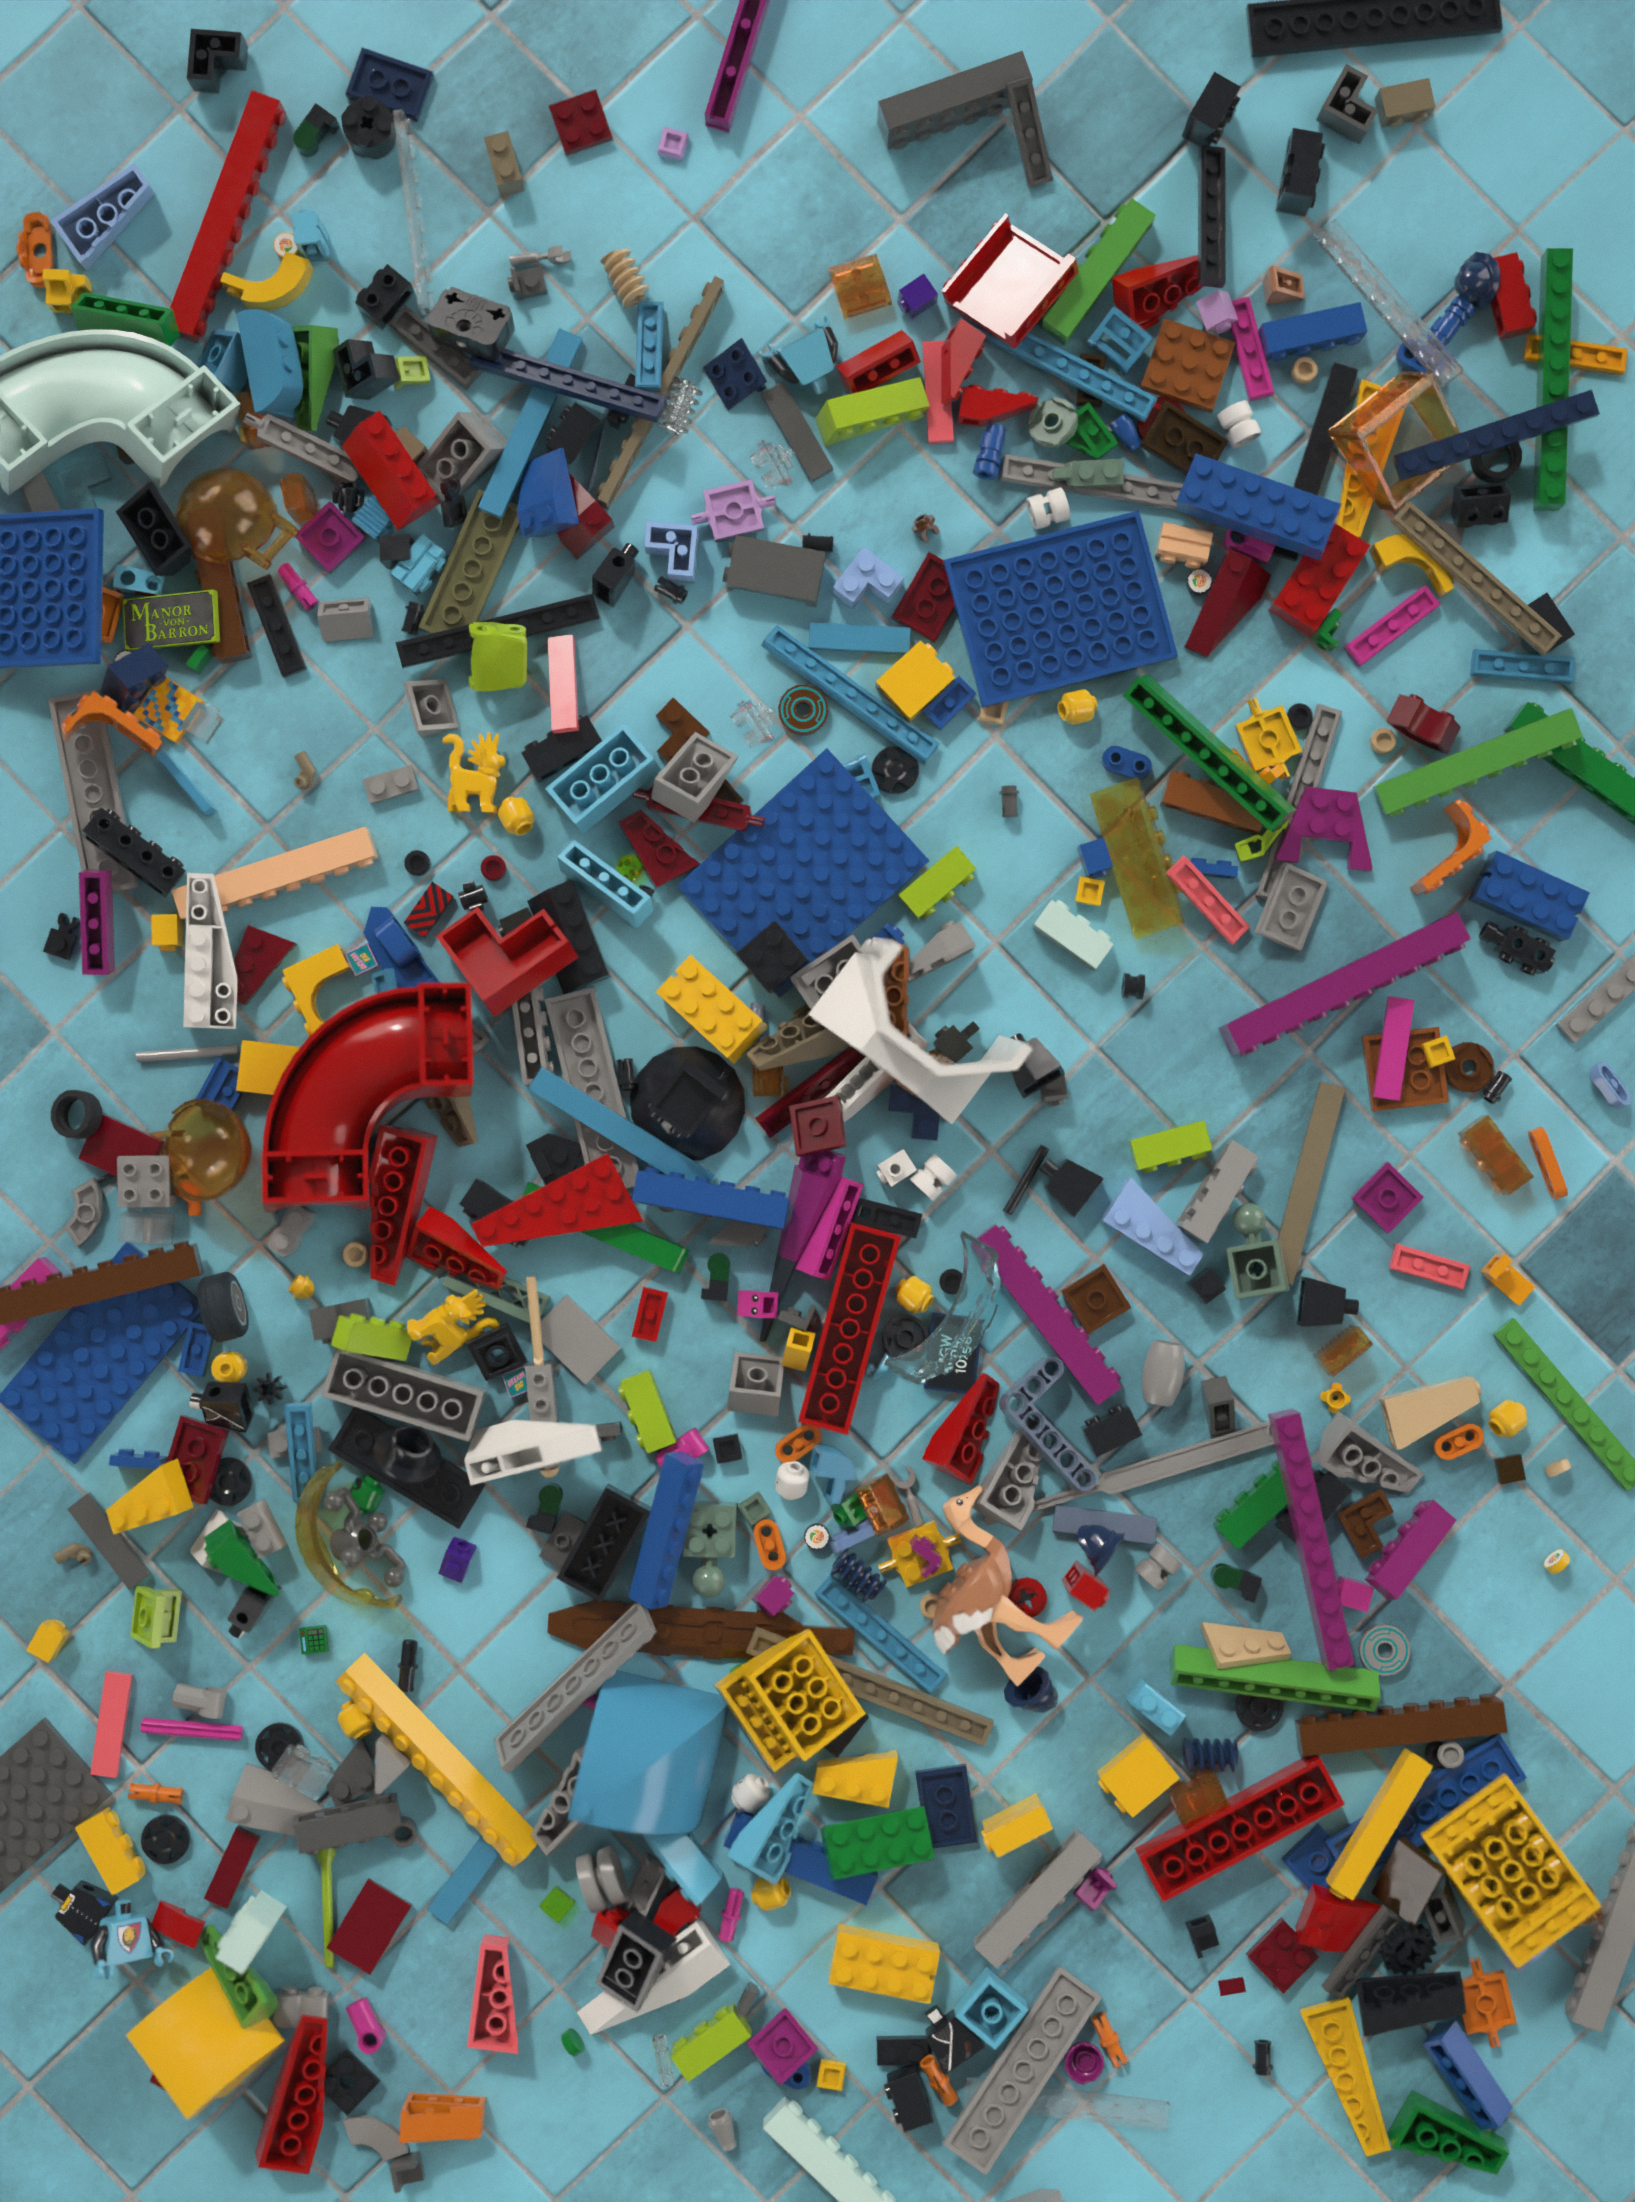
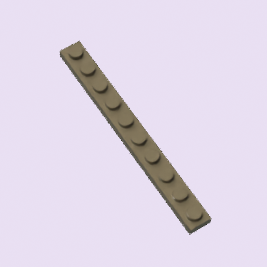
[596,276,725,510]
[746,1626,994,1746]

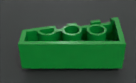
[1387,2090,1510,2175]

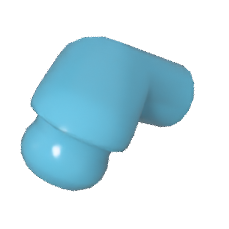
[864,1351,894,1380]

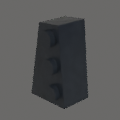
[1275,128,1325,216]

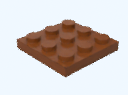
[1140,318,1236,414]
[1361,1027,1449,1112]

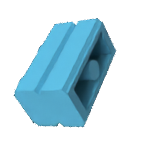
[292,209,330,262]
[390,533,448,596]
[1127,1678,1186,1736]

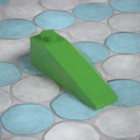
[292,325,339,431]
[199,1924,279,2029]

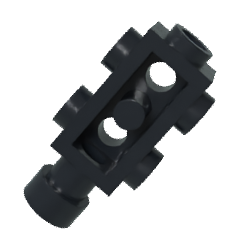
[1478,920,1556,976]

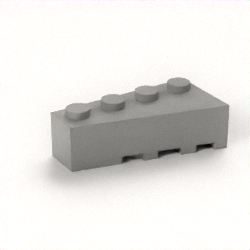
[1175,1140,1259,1243]
[531,1746,586,1855]

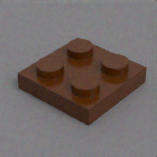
[1060,1264,1132,1334]

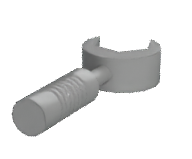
[510,246,571,266]
[892,1465,924,1527]

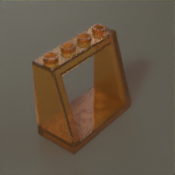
[1328,371,1460,511]

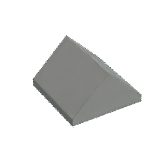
[403,679,459,738]
[375,1732,411,1794]

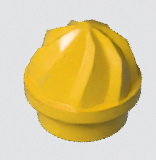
[288,1274,314,1300]

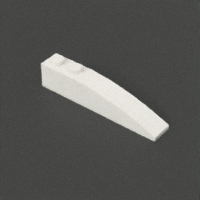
[825,1024,929,1122]

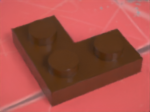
[656,698,710,763]
[1335,1488,1394,1559]

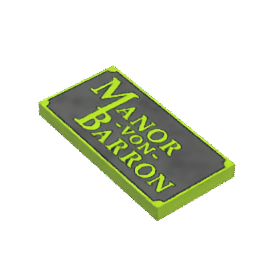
[123,590,220,651]

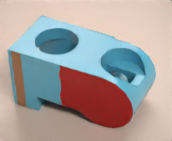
[113,564,165,597]

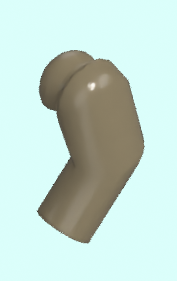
[294,751,316,789]
[53,1542,93,1565]

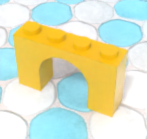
[282,944,352,1036]

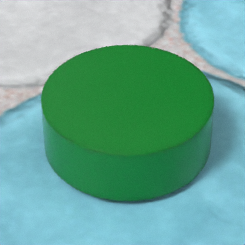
[561,2028,585,2056]

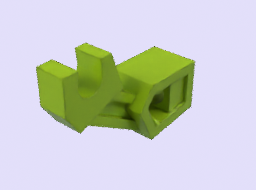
[1234,821,1288,864]

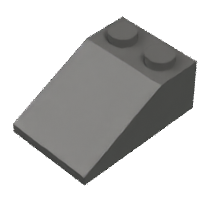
[417,412,505,501]
[651,732,738,823]
[789,935,862,1010]

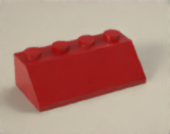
[342,410,440,531]

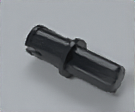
[397,1639,418,1692]

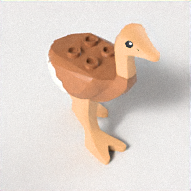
[932,1485,1083,1687]

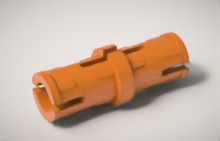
[128,1783,184,1805]
[1090,2012,1128,2067]
[920,2055,958,2106]

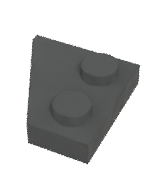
[325,1738,376,1806]

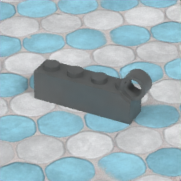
[293,1792,417,1855]

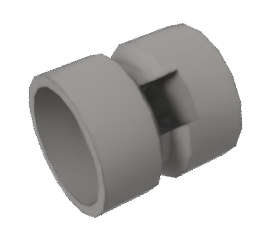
[1134,1542,1183,1591]

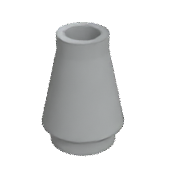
[708,2108,736,2151]

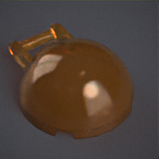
[176,467,300,570]
[149,1099,252,1202]

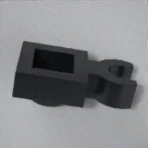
[440,479,467,528]
[43,912,80,961]

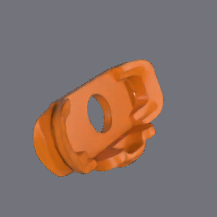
[16,212,54,288]

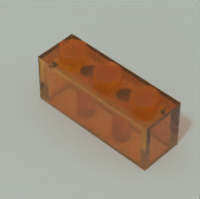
[1458,1115,1534,1195]

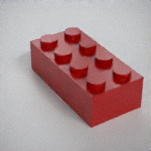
[1268,523,1371,637]

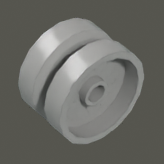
[576,1846,629,1913]

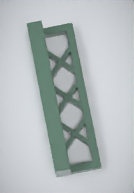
[442,1274,550,1323]

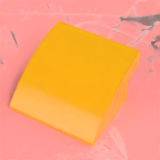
[714,1629,866,1772]
[126,1967,285,2119]

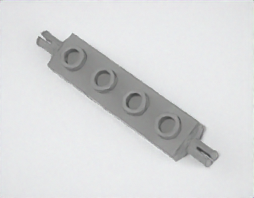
[243,412,365,482]

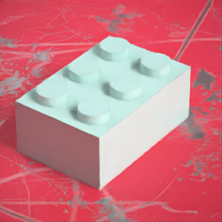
[216,1890,287,1974]

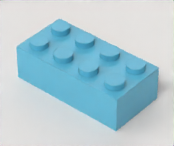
[545,723,661,834]

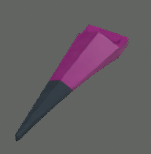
[760,1150,846,1342]

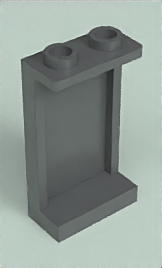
[723,535,826,607]

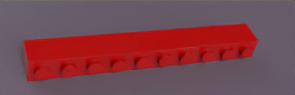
[170,90,286,344]

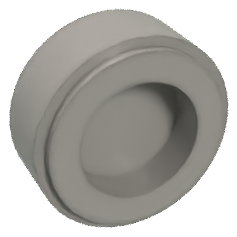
[1437,1742,1464,1768]

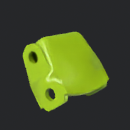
[469,622,527,691]

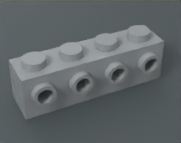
[512,986,555,1086]

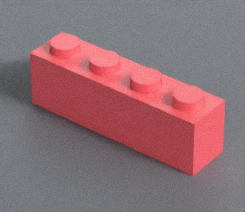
[467,1934,519,2054]

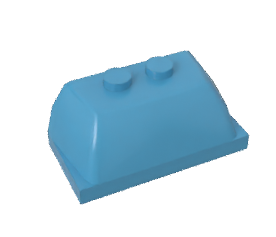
[236,309,303,422]

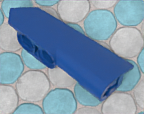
[363,907,440,988]

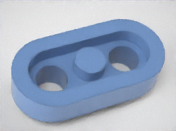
[1590,1062,1631,1109]
[829,1519,880,1553]

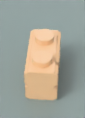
[1155,522,1213,569]

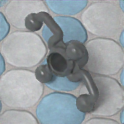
[324,1487,406,1588]

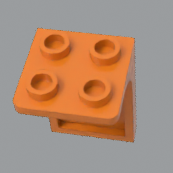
[61,691,163,758]
[1409,799,1492,895]

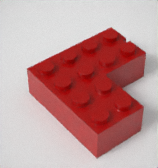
[436,907,578,1017]

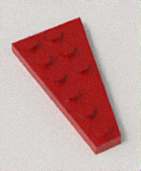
[470,1153,644,1247]

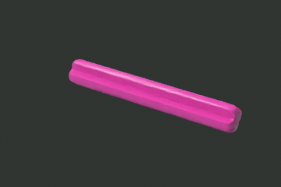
[140,1718,243,1741]

